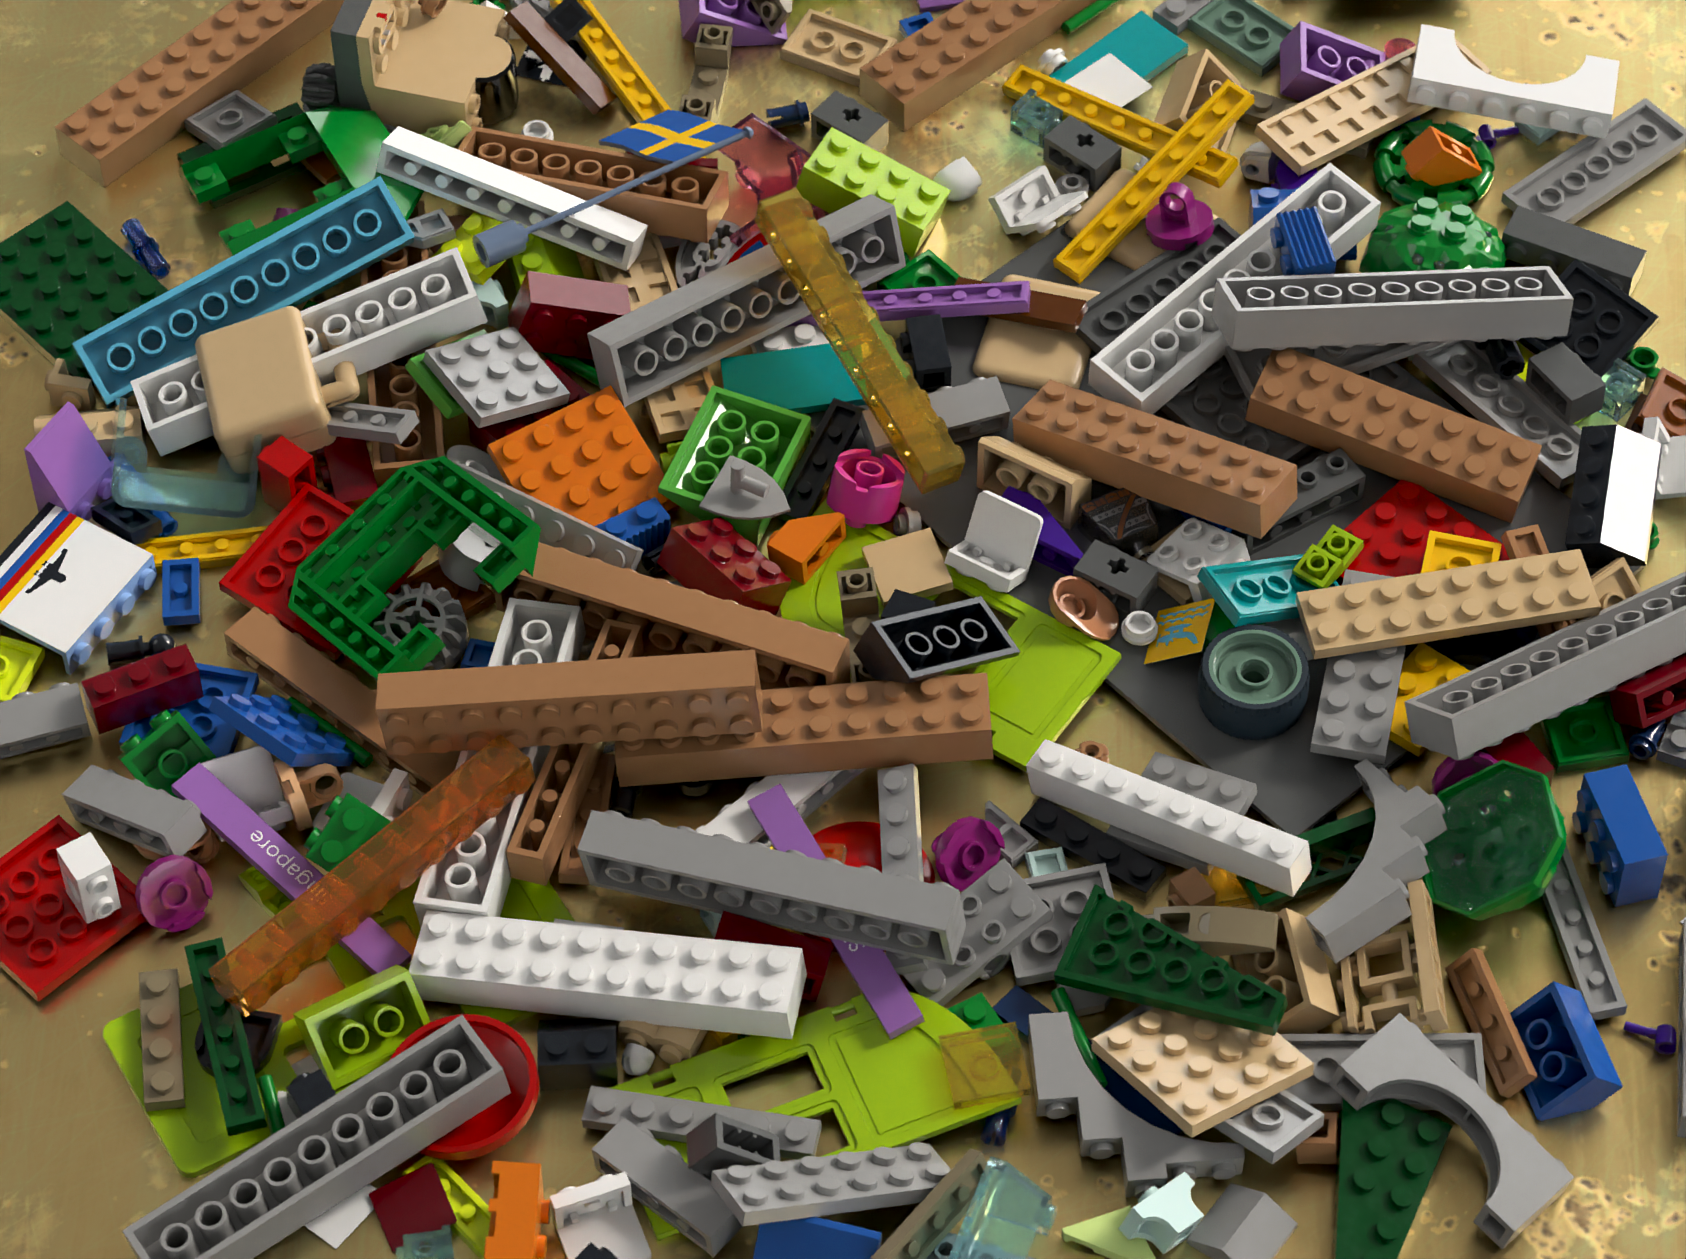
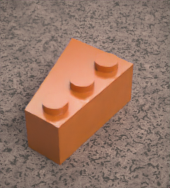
[484,1161,551,1259]

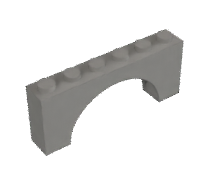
[1328,1013,1574,1249]

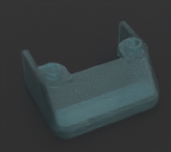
[110,398,262,518]
[948,1156,1057,1259]

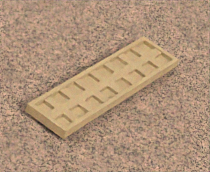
[1254,38,1491,176]
[593,232,714,444]
[1295,549,1601,659]

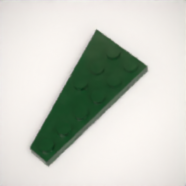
[1054,884,1288,1036]
[1333,1096,1452,1259]

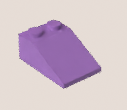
[679,0,788,47]
[1280,21,1386,102]
[24,402,116,521]

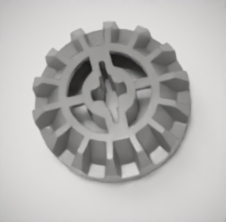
[369,582,469,671]

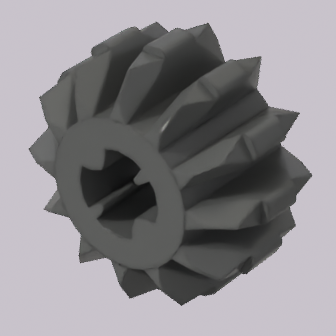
[301,63,340,112]

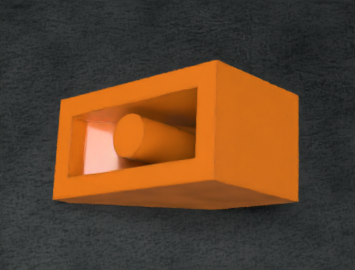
[1401,126,1483,187]
[767,512,847,585]

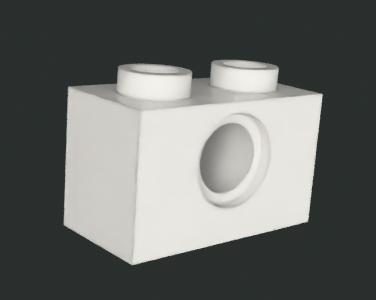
[56,832,121,924]

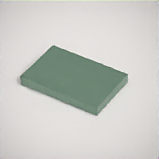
[1187,0,1294,77]

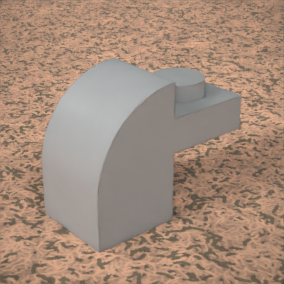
[438,528,495,592]

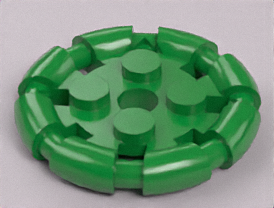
[1373,119,1495,206]

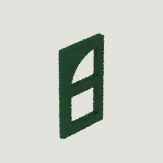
[177,102,307,209]

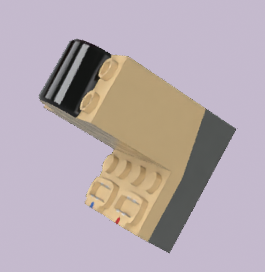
[330,0,519,148]

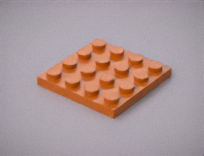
[487,385,680,526]

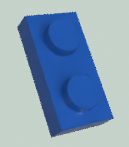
[162,558,200,626]

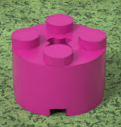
[827,449,905,528]

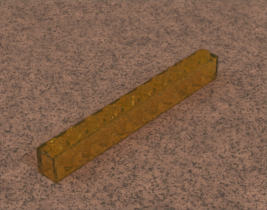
[754,188,966,494]

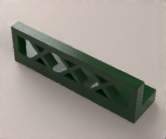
[1236,807,1376,911]

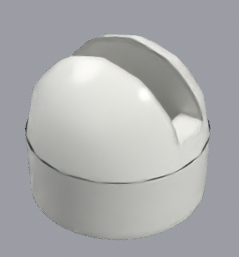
[621,1043,655,1076]

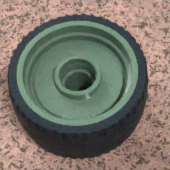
[1198,624,1310,740]

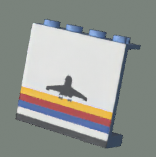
[0,502,157,675]

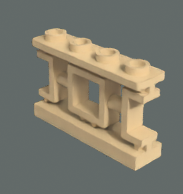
[1336,879,1449,1034]

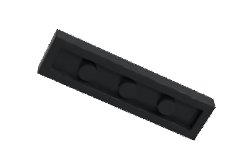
[774,398,866,521]
[1020,797,1167,902]

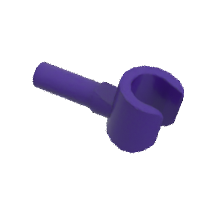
[1475,124,1519,150]
[1624,1021,1677,1055]

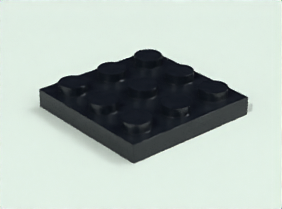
[1517,258,1659,383]

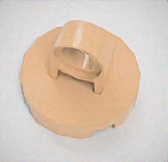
[273,760,343,832]

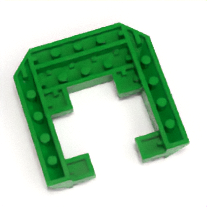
[179,106,424,257]
[288,456,541,681]

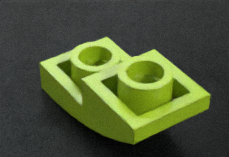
[1292,524,1364,589]

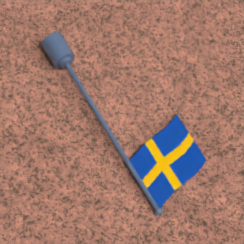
[473,110,754,268]

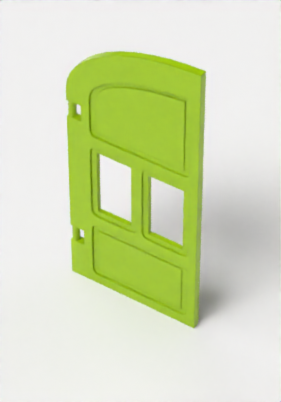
[780,498,1121,772]
[609,992,1022,1241]

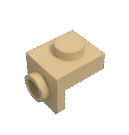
[45,358,96,411]

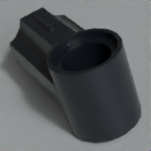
[1474,339,1526,380]

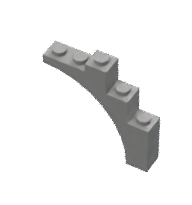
[1305,758,1447,964]
[1027,1012,1245,1199]

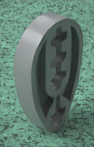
[675,220,748,288]

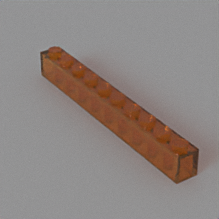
[208,734,536,1018]

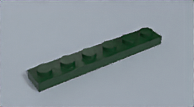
[184,937,267,1137]

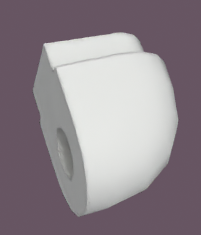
[1239,141,1280,183]
[933,156,982,201]

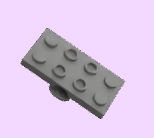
[902,858,1053,1006]

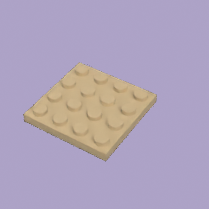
[1091,1008,1314,1138]

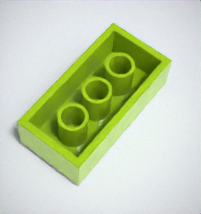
[794,127,951,257]

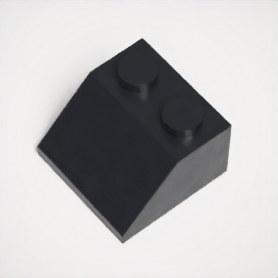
[537,1018,618,1091]

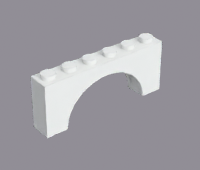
[1407,24,1620,139]

